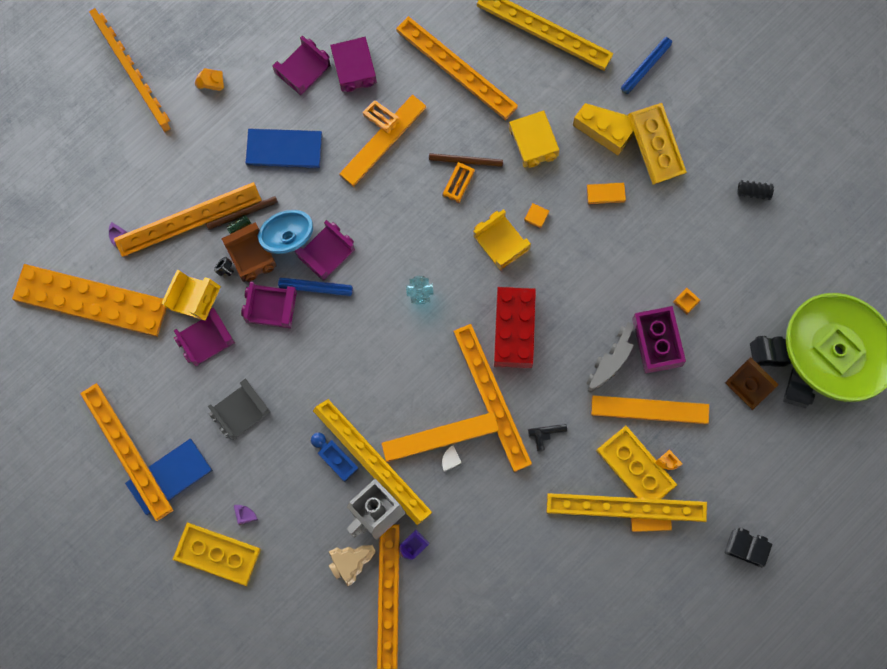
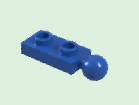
[311,432,359,482]

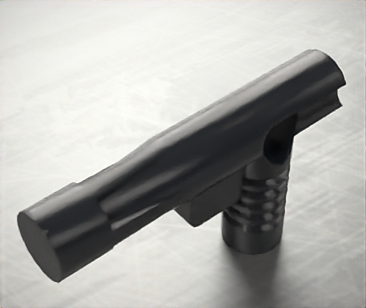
[528,424,567,451]

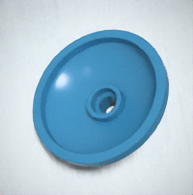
[258,210,313,254]

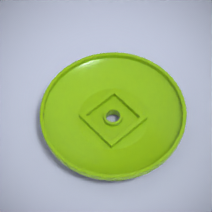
[786,293,887,402]

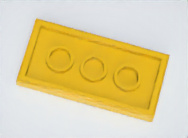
[628,103,687,185]
[596,425,677,499]
[172,522,261,587]

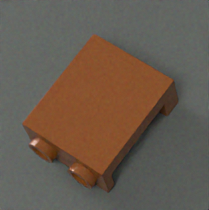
[221,222,277,282]

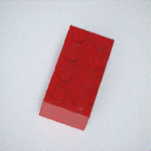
[494,287,536,368]

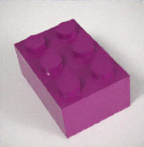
[632,306,686,374]

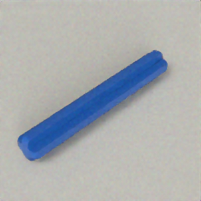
[621,37,672,94]
[278,277,353,296]

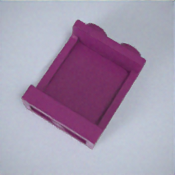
[330,36,377,92]
[241,282,297,329]

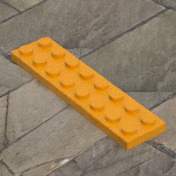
[12,264,167,337]

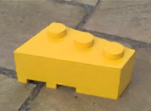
[573,103,634,156]

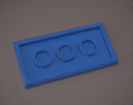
[245,129,322,168]
[125,438,213,516]

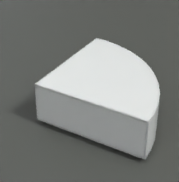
[442,445,462,472]

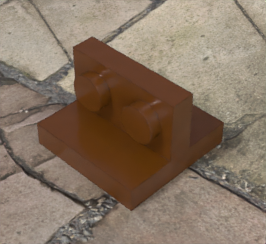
[725,357,779,410]

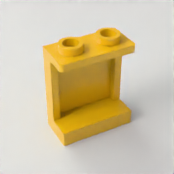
[509,110,559,168]

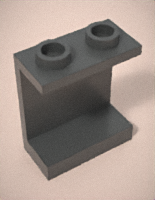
[208,378,270,440]

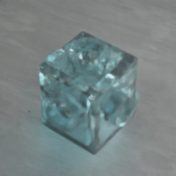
[406,276,433,304]

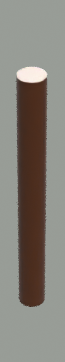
[429,153,503,167]
[206,196,278,230]

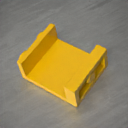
[473,209,531,271]
[161,270,221,321]

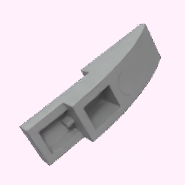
[586,322,635,392]

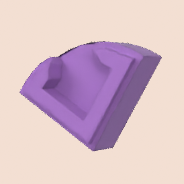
[108,222,127,248]
[234,505,258,525]

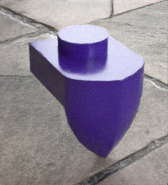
[399,529,430,560]

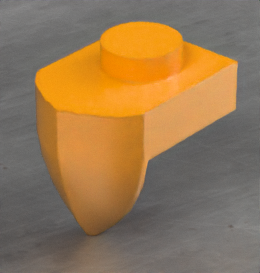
[195,68,224,91]

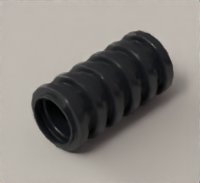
[737,180,774,200]

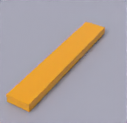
[339,94,426,187]
[591,395,709,424]
[381,412,499,462]

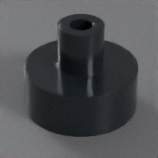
[214,257,234,276]

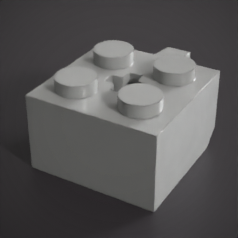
[347,479,406,540]

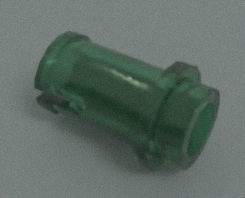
[226,215,251,234]

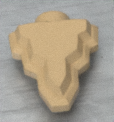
[329,545,376,586]

